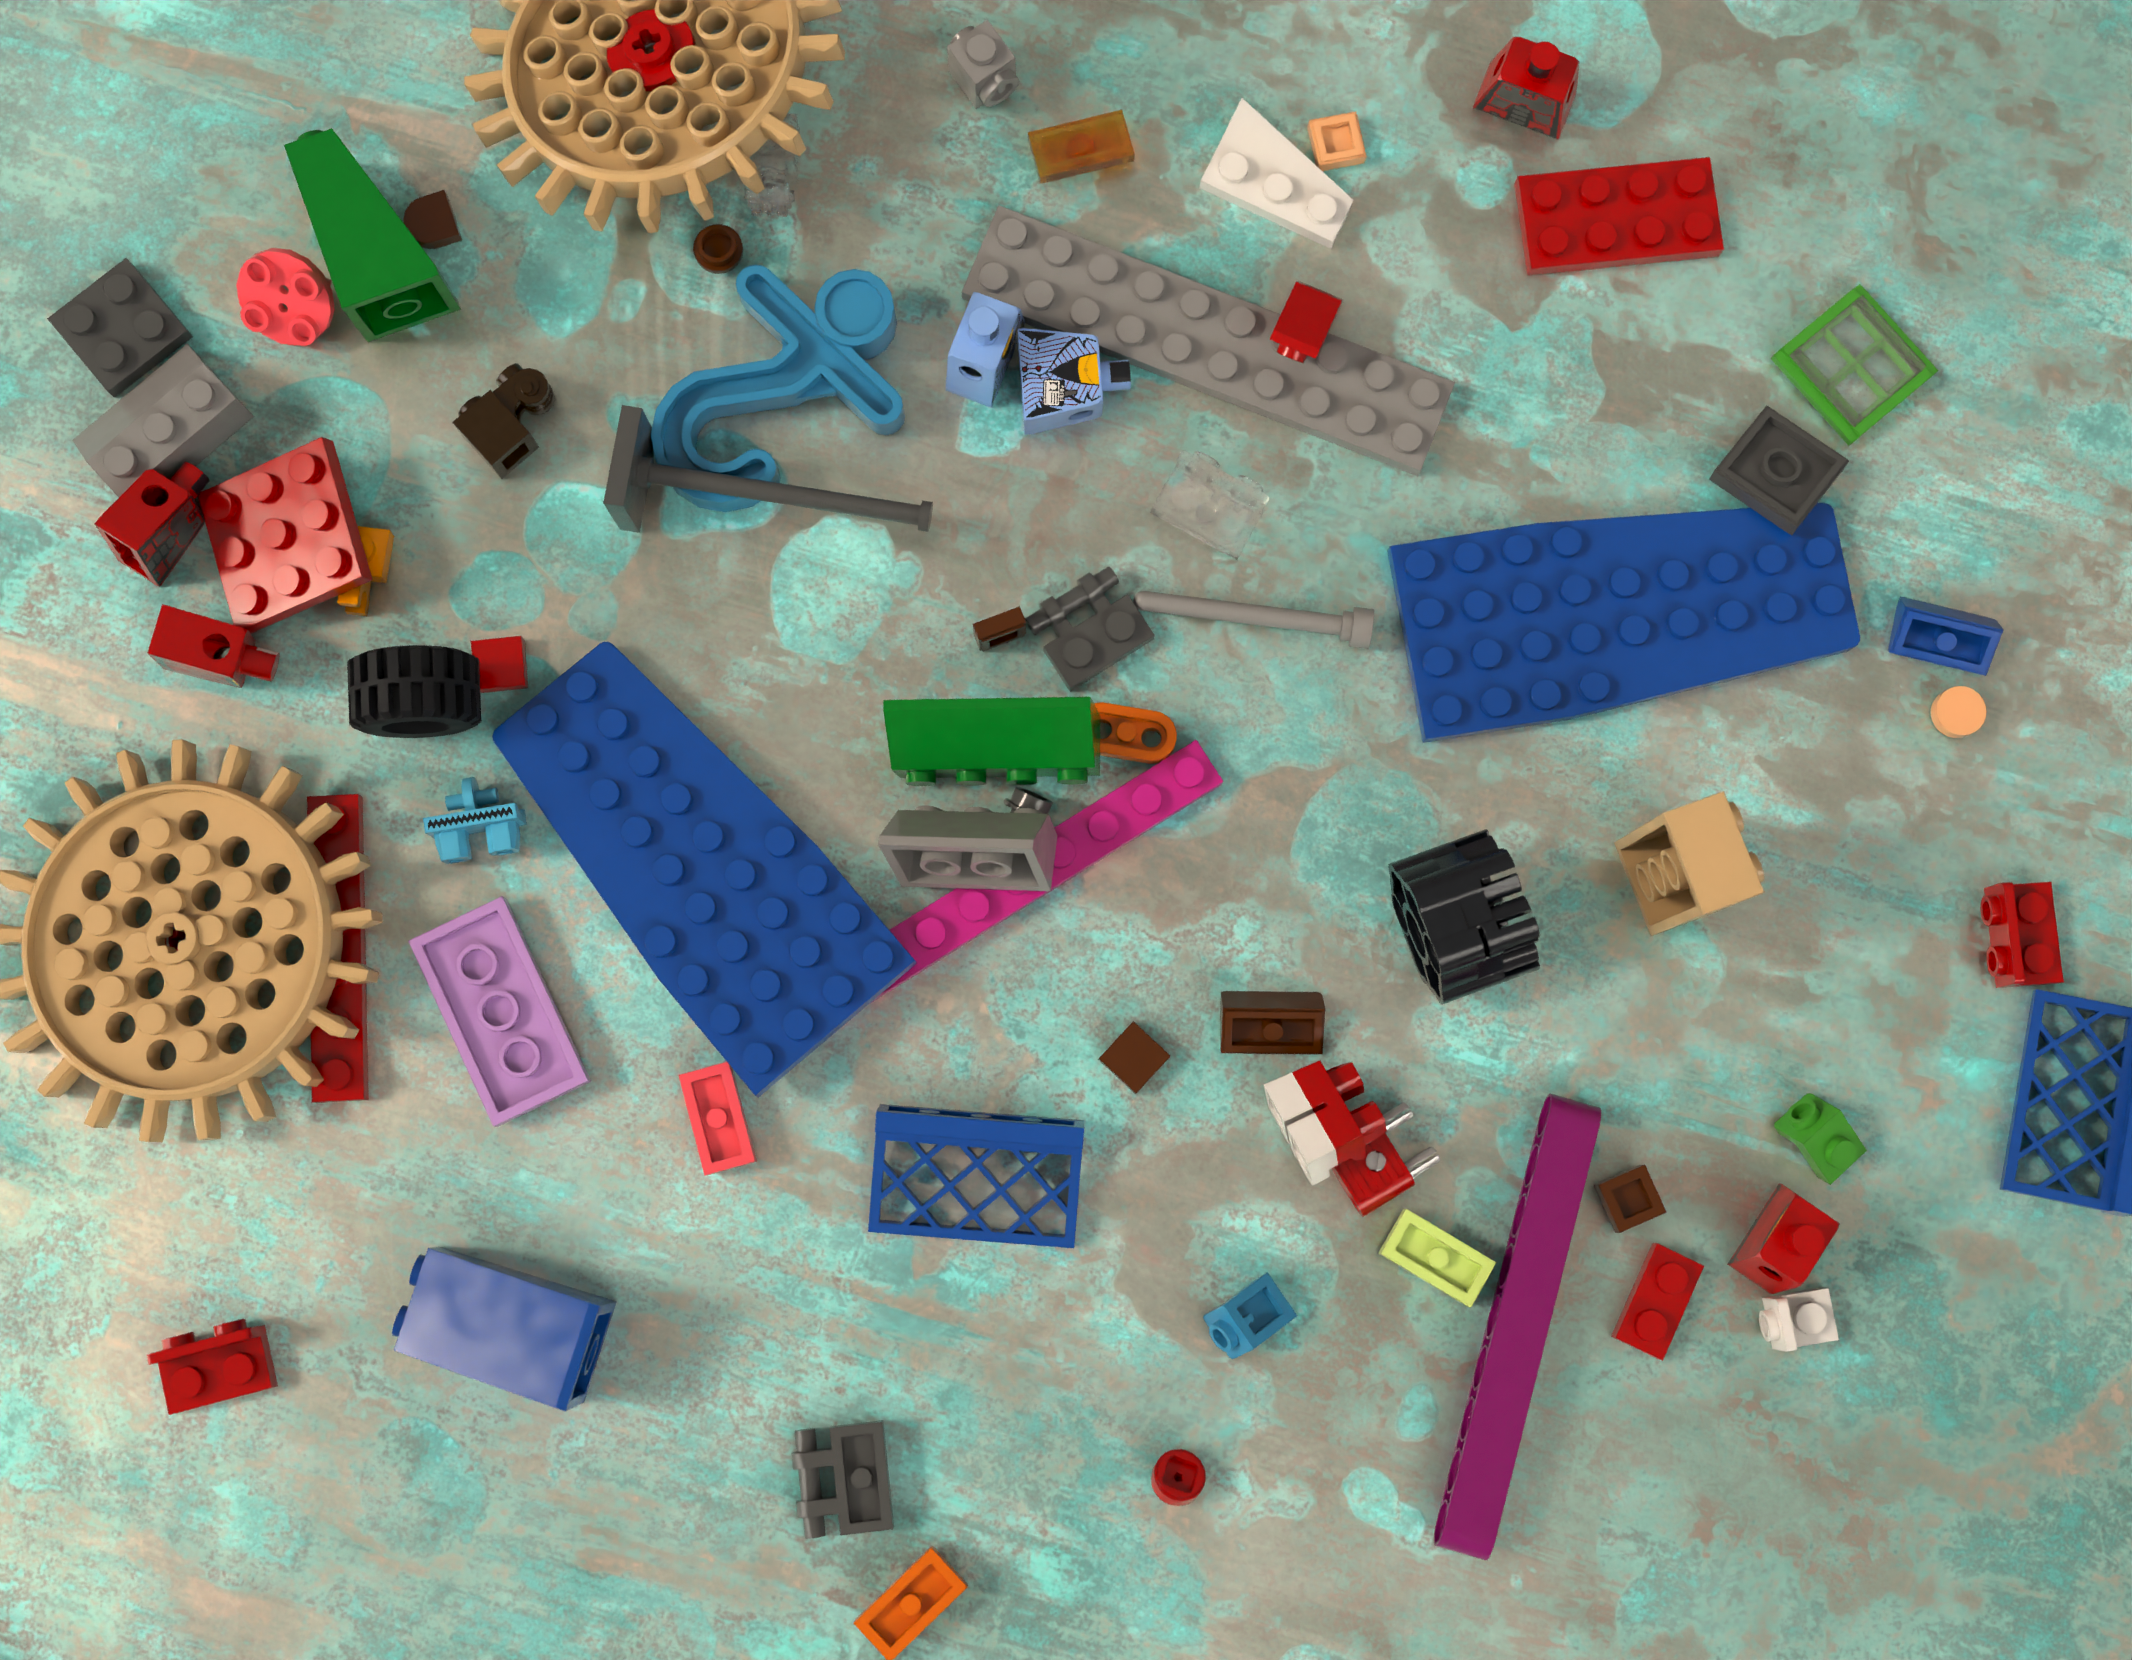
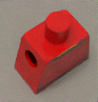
[147,604,280,688]
[1727,1183,1840,1294]

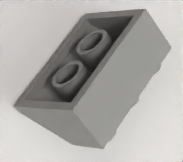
[73,344,254,498]
[878,806,1057,891]

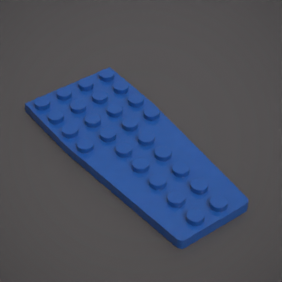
[1387,503,1860,743]
[492,642,917,1098]

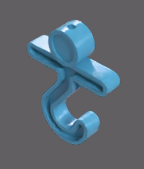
[651,264,905,512]

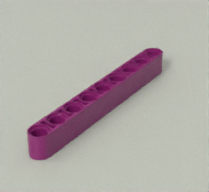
[1434,1093,1601,1561]

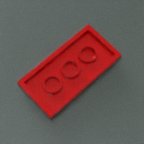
[1514,157,1724,276]

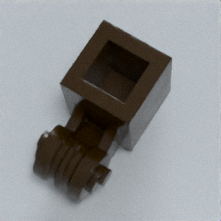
[452,363,555,479]

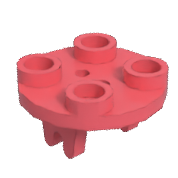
[236,248,335,346]

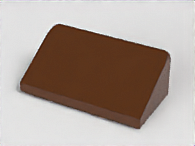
[1220,991,1325,1054]

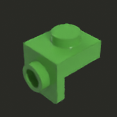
[1774,1093,1867,1185]

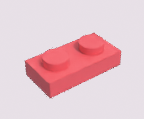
[678,1062,757,1176]

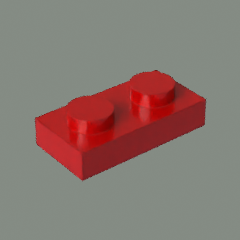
[1611,1243,1704,1361]

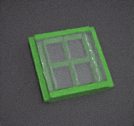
[1770,284,1939,446]

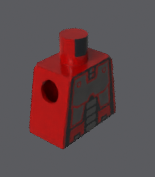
[1473,37,1580,140]
[94,462,210,587]

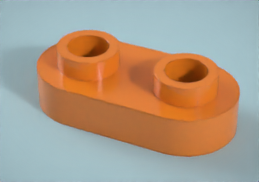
[1094,702,1177,764]

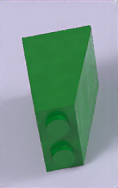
[284,128,461,342]

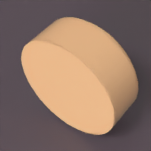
[1931,686,1986,738]

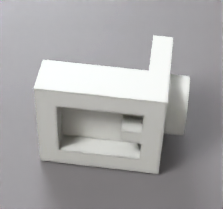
[1759,1287,1839,1352]

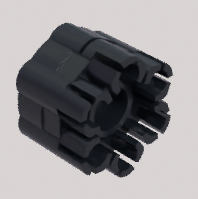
[1388,829,1540,1005]

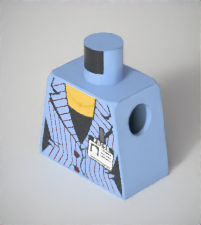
[946,292,1025,408]
[1017,328,1131,435]

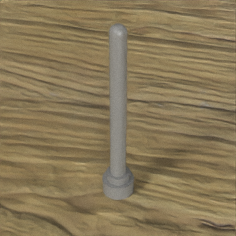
[1133,591,1374,649]

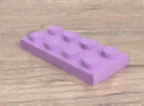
[408,896,591,1127]

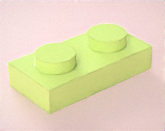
[1378,1209,1497,1308]

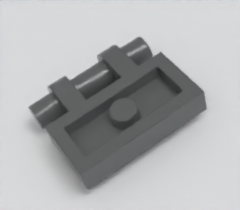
[1025,566,1155,692]
[791,1420,894,1539]

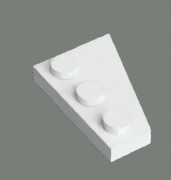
[1200,98,1354,249]

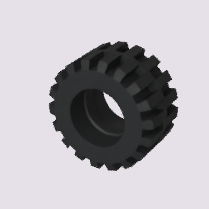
[347,645,482,738]

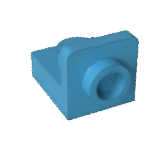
[1203,1272,1297,1359]

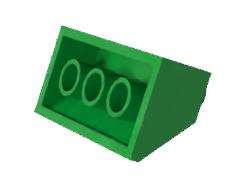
[883,697,1100,786]

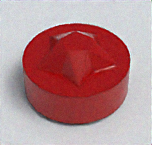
[1151,1449,1206,1506]

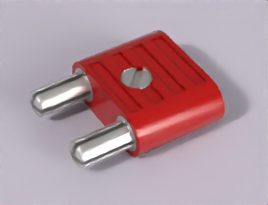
[1332,1102,1440,1217]

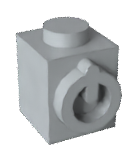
[947,20,1019,109]

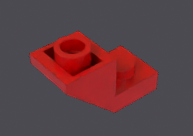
[1270,281,1343,363]

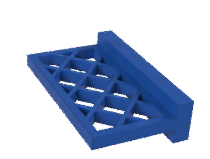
[2000,989,2132,1217]
[868,1104,1084,1248]

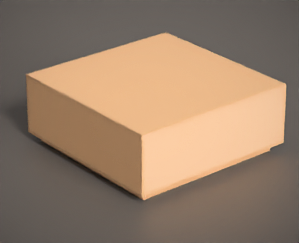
[1307,111,1367,171]

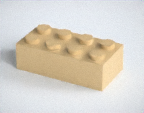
[1614,791,1764,936]

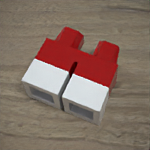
[1263,1060,1387,1186]

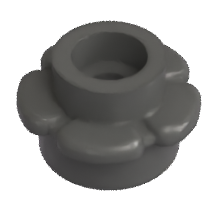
[1004,787,1053,814]

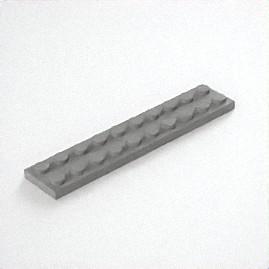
[962,205,1455,476]

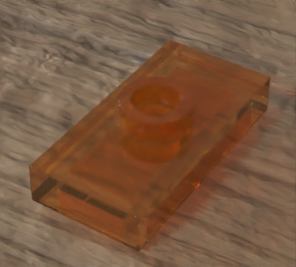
[1028,110,1135,184]

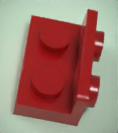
[1980,882,2064,988]
[147,1319,278,1415]

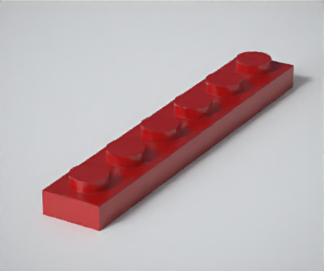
[307,794,369,1103]

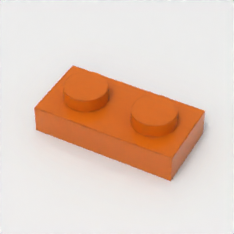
[854,1545,968,1660]

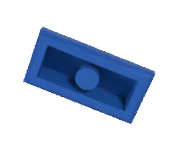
[1888,597,2004,676]

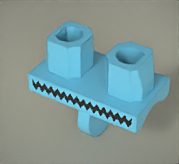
[423,777,527,864]

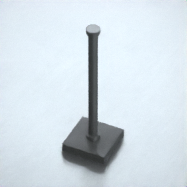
[603,405,933,533]

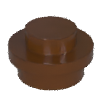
[693,224,743,274]

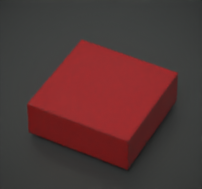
[471,636,528,693]

